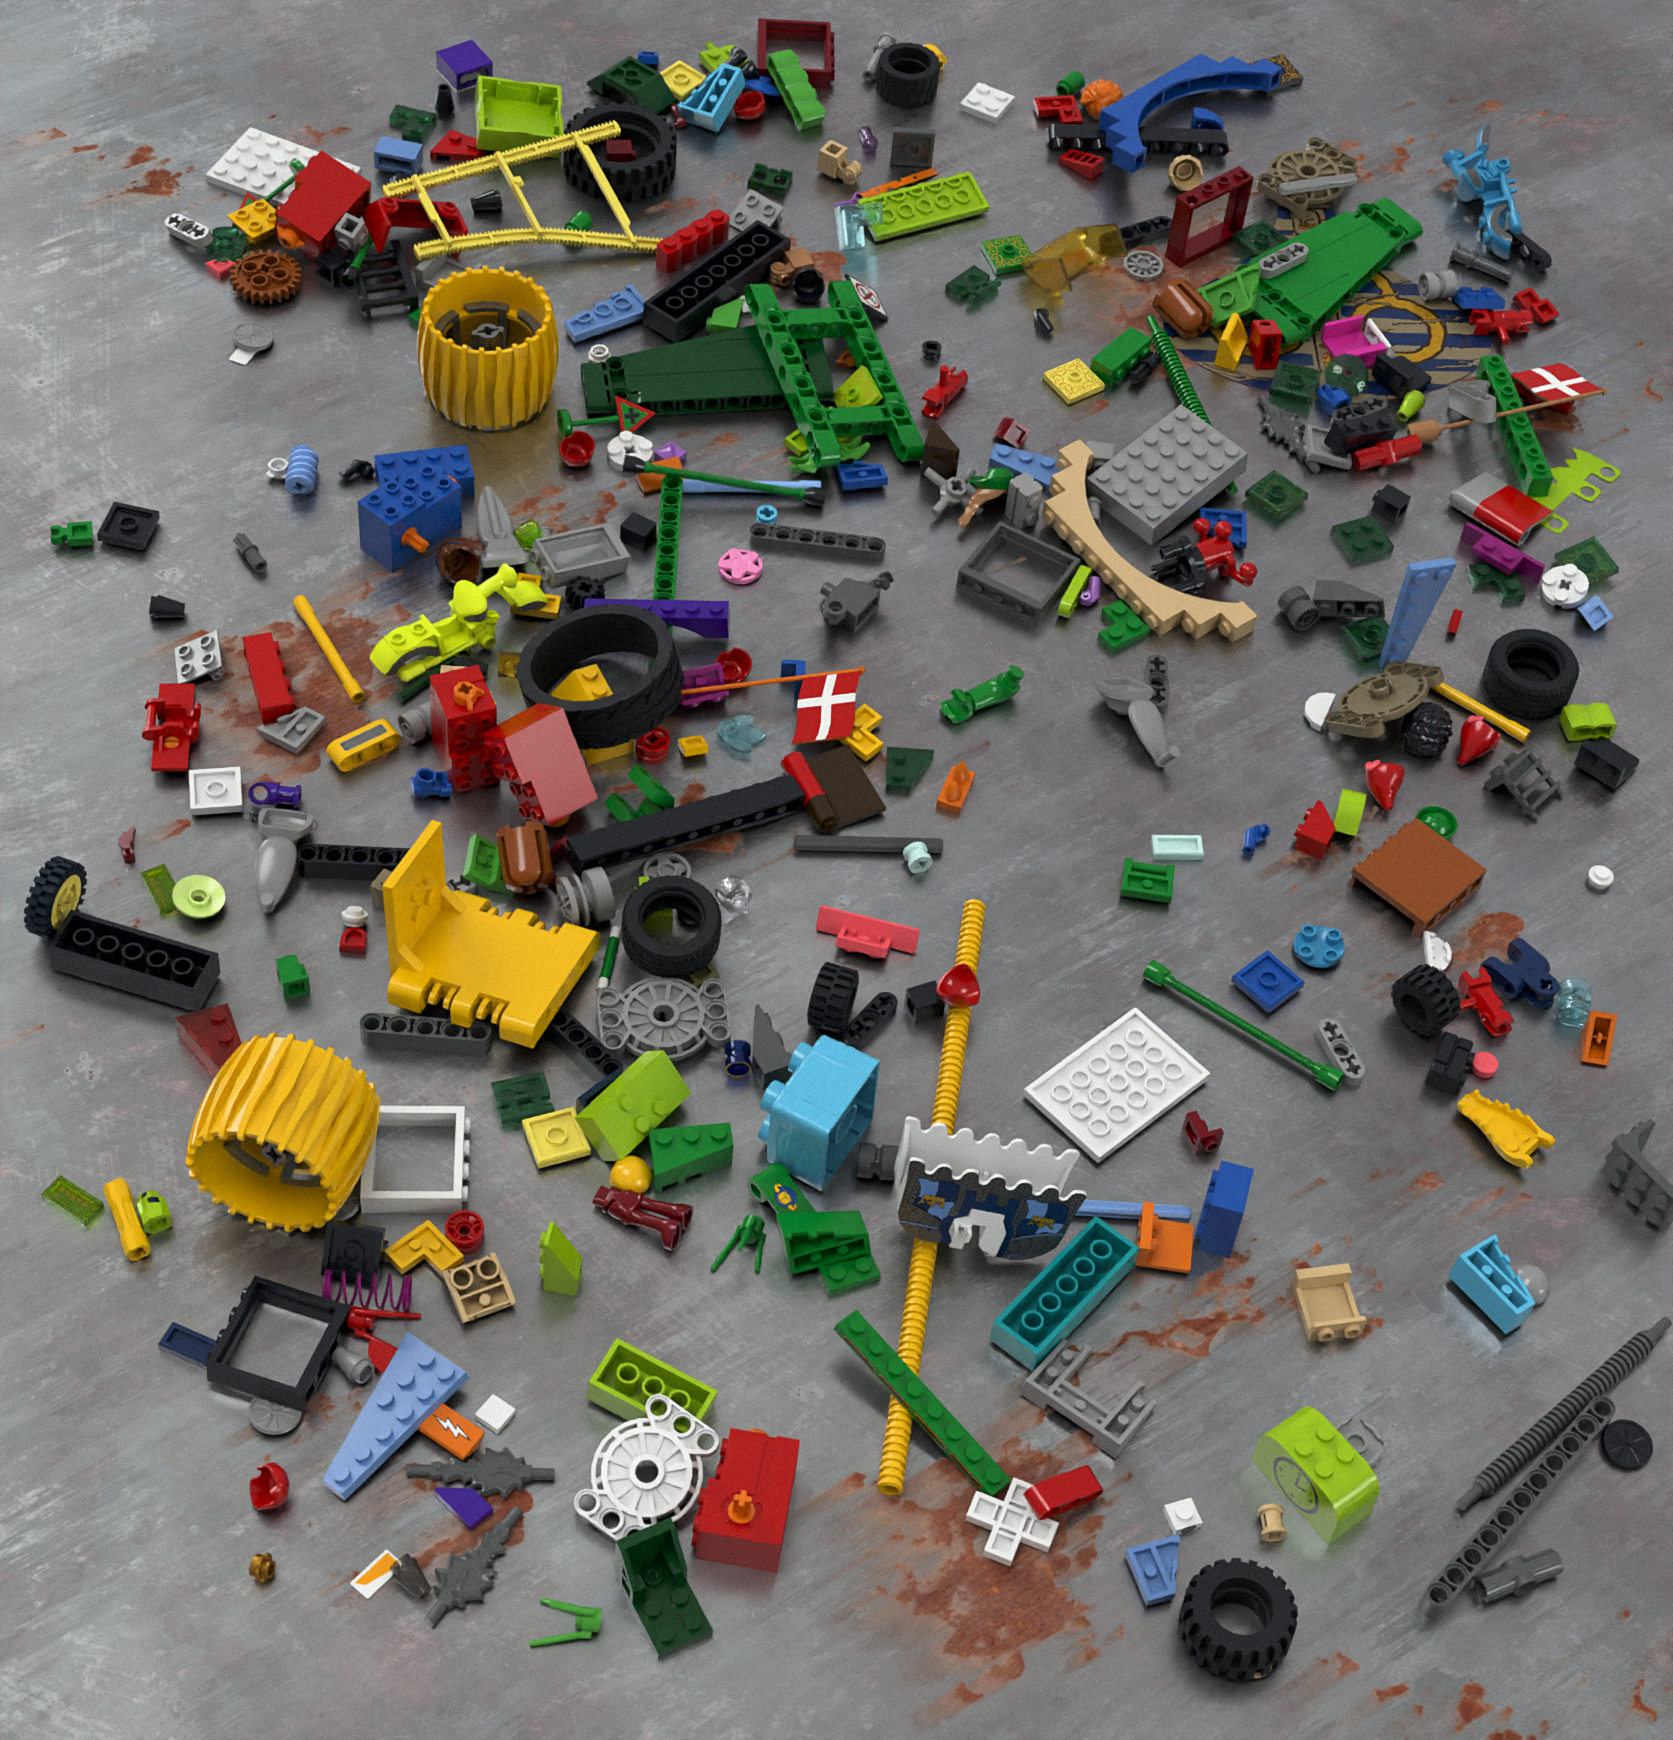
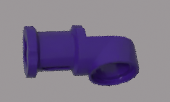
[248,781,302,808]

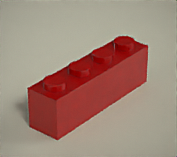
[242,632,296,725]

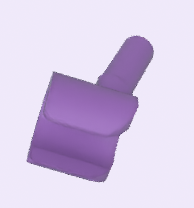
[834,192,862,209]

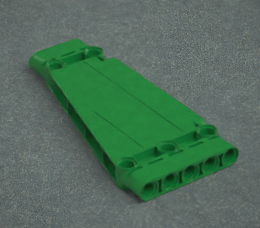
[1236,197,1423,348]

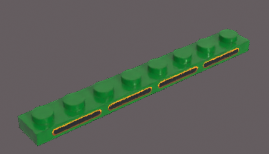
[834,1310,1011,1497]

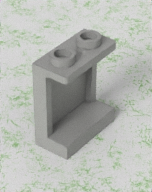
[415,253,484,290]

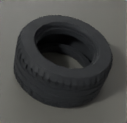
[1483,629,1579,718]
[621,875,722,978]

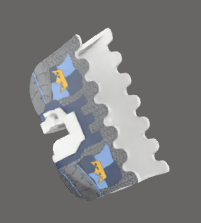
[894,1116,1087,1260]

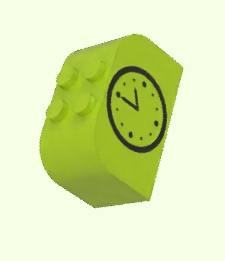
[1251,1406,1380,1545]

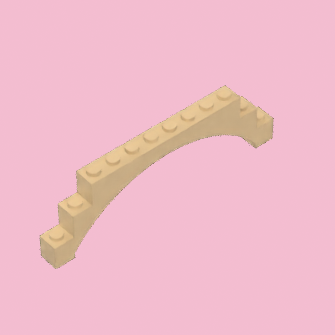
[1042,439,1257,643]

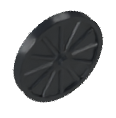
[1602,1419,1653,1469]

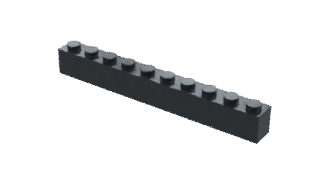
[564,774,805,877]

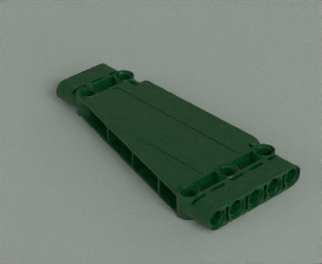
[581,324,834,416]

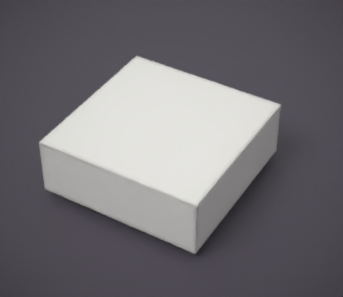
[475,1394,516,1435]

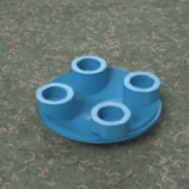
[1294,924,1345,968]

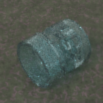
[1557,978,1592,1027]

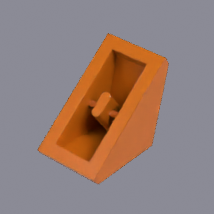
[1581,1010,1617,1066]

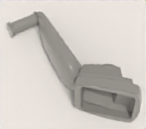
[477,486,530,568]
[1094,678,1180,767]
[255,808,314,913]

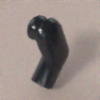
[1033,307,1054,334]
[338,459,375,481]

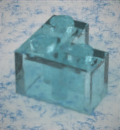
[835,202,884,251]

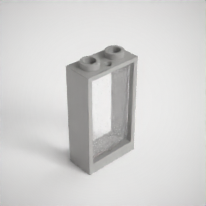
[530,523,631,589]

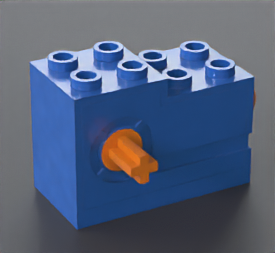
[357,462,462,573]

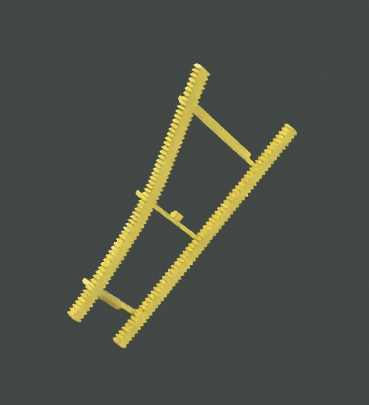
[382,120,662,261]

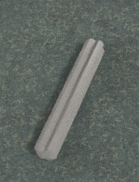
[1278,173,1357,196]

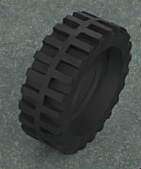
[563,101,677,203]

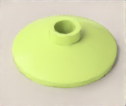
[172,875,225,918]

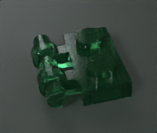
[945,265,1001,306]
[491,1071,555,1125]

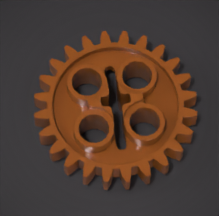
[229,249,302,305]

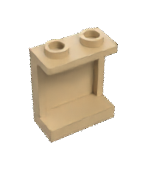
[1291,1263,1367,1342]

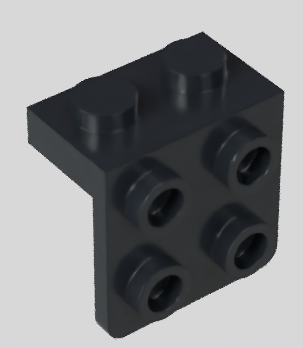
[1371,352,1432,399]
[1574,736,1640,790]

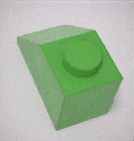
[706,298,743,335]

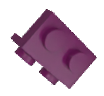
[679,662,729,708]

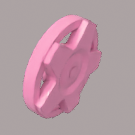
[718,548,762,584]

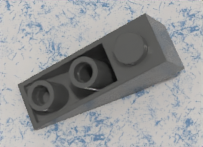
[1313,580,1385,618]
[752,1004,792,1089]

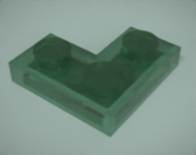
[389,104,436,144]
[1466,564,1526,603]

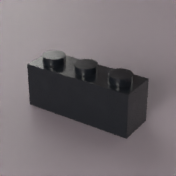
[1324,414,1398,456]

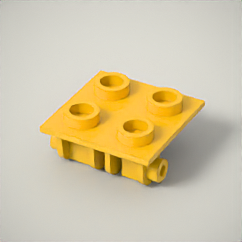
[227,198,276,245]

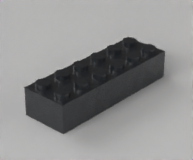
[47,910,221,1012]

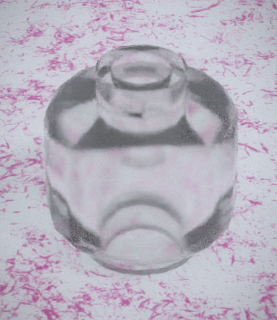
[714,875,752,913]

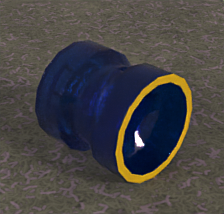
[724,1040,752,1077]

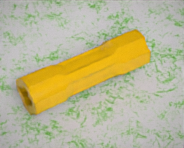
[103,1178,151,1261]

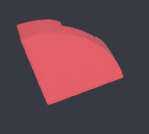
[206,260,236,280]

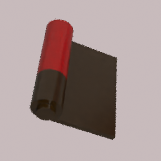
[781,744,886,833]

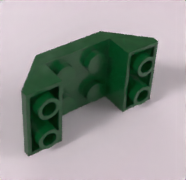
[587,56,676,115]

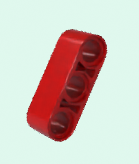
[1023,1465,1104,1521]

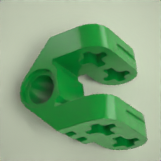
[604,764,675,822]

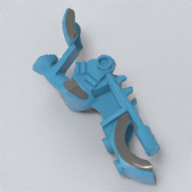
[1442,124,1523,261]

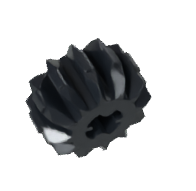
[565,576,605,612]

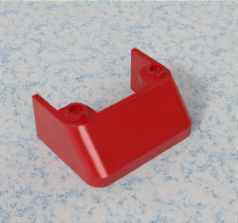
[362,197,468,258]

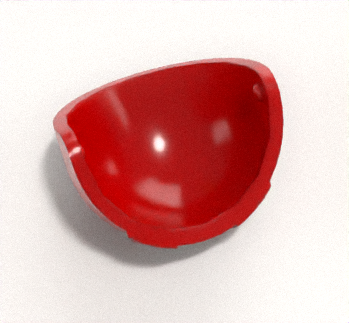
[936,963,980,1008]

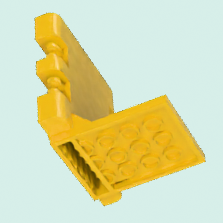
[382,820,601,1048]

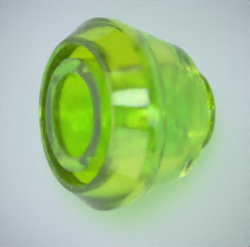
[514,519,540,551]

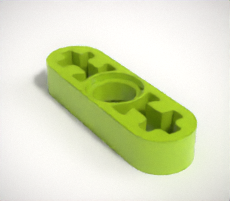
[1057,565,1093,619]

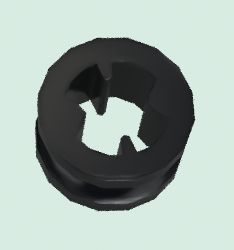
[921,340,942,361]

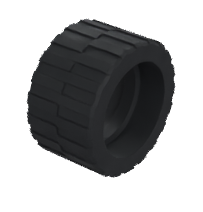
[876,42,940,107]

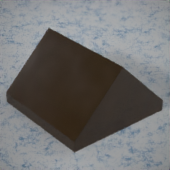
[920,421,960,480]

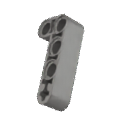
[1448,380,1496,423]

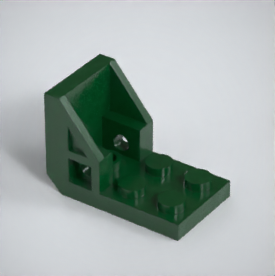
[614,1517,713,1660]

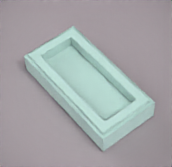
[1151,835,1204,860]

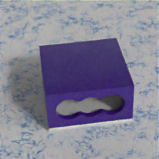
[436,40,493,93]

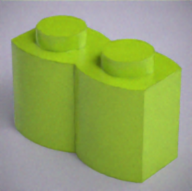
[1559,702,1617,741]

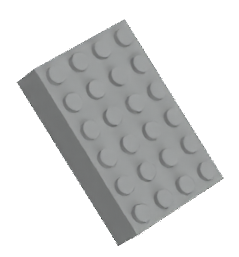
[1086,404,1248,546]

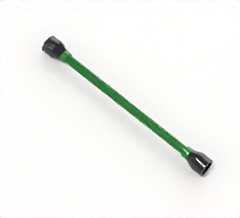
[339,170,409,289]
[622,455,826,507]

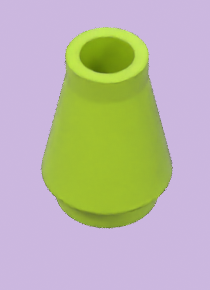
[1396,390,1425,422]

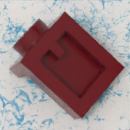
[1182,1111,1224,1154]

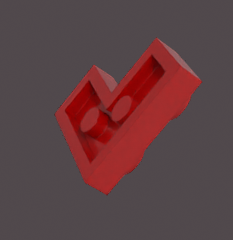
[1033,95,1083,125]

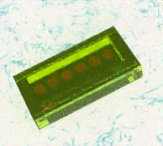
[140,864,177,915]
[41,1175,104,1227]

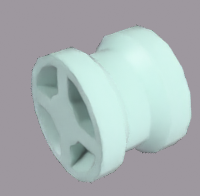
[903,842,933,873]

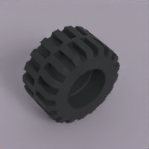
[807,962,859,1034]
[1391,964,1461,1036]

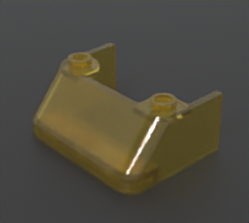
[1021,223,1128,295]

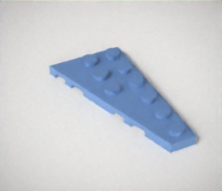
[322,1332,469,1500]

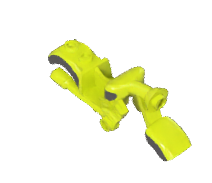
[370,563,548,682]

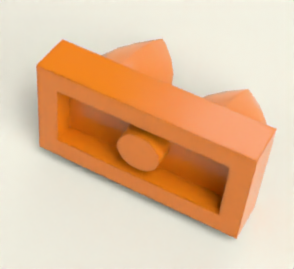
[936,761,976,814]

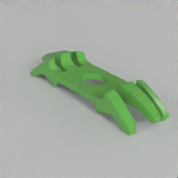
[788,436,870,473]

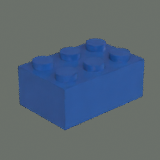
[1195,1160,1254,1258]

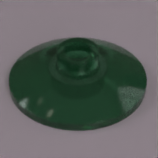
[1325,354,1369,397]

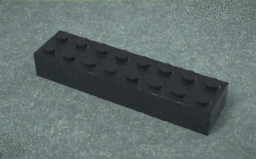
[643,220,791,343]

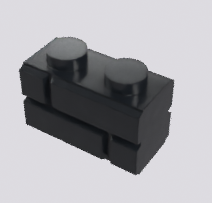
[1425,1032,1475,1095]

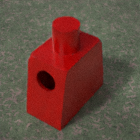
[1248,320,1282,370]

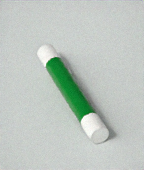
[596,926,621,992]

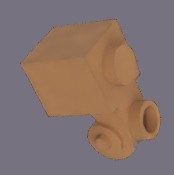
[770,247,815,286]

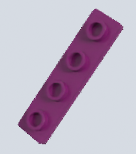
[1460,522,1545,583]

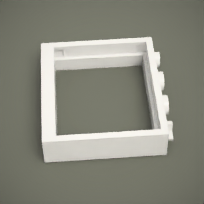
[360,1106,470,1214]

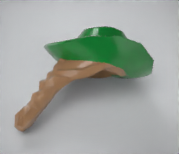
[958,468,1015,528]

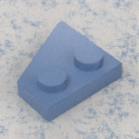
[1125,1534,1180,1606]

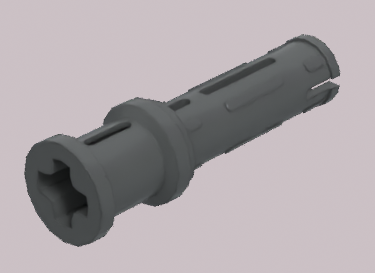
[1449,243,1514,283]

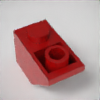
[1294,800,1336,860]

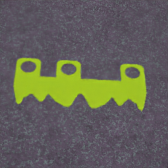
[1532,448,1621,533]

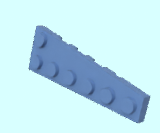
[1379,557,1456,669]

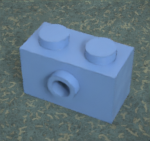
[374,136,423,176]

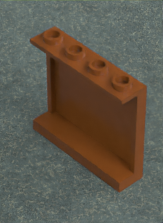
[1350,818,1487,938]

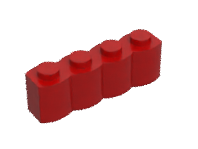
[656,209,730,274]

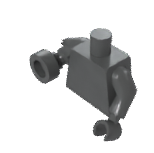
[820,571,894,632]

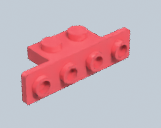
[816,905,920,958]

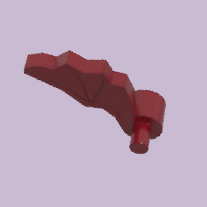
[671,103,687,128]

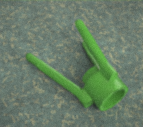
[529,1598,602,1647]

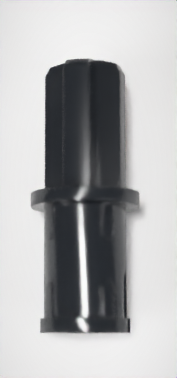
[1130,351,1161,384]

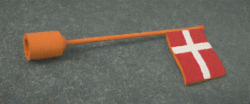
[680,666,865,745]

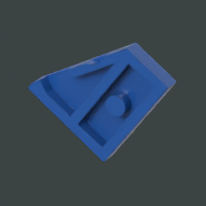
[834,461,888,490]
[1199,507,1247,549]

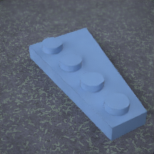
[564,283,645,342]
[989,443,1060,492]

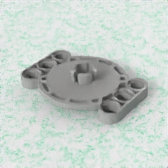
[596,977,732,1062]

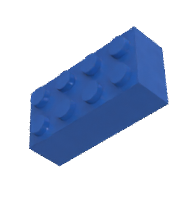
[374,445,475,498]

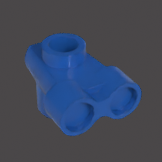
[409,768,452,798]

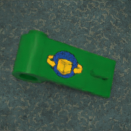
[747,1162,816,1214]

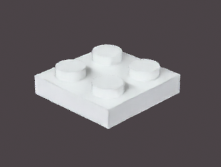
[959,82,1015,124]
[189,767,243,815]

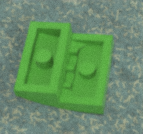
[463,833,515,895]

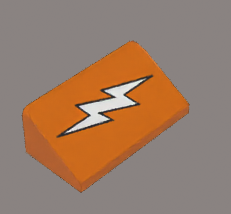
[418,1403,485,1460]

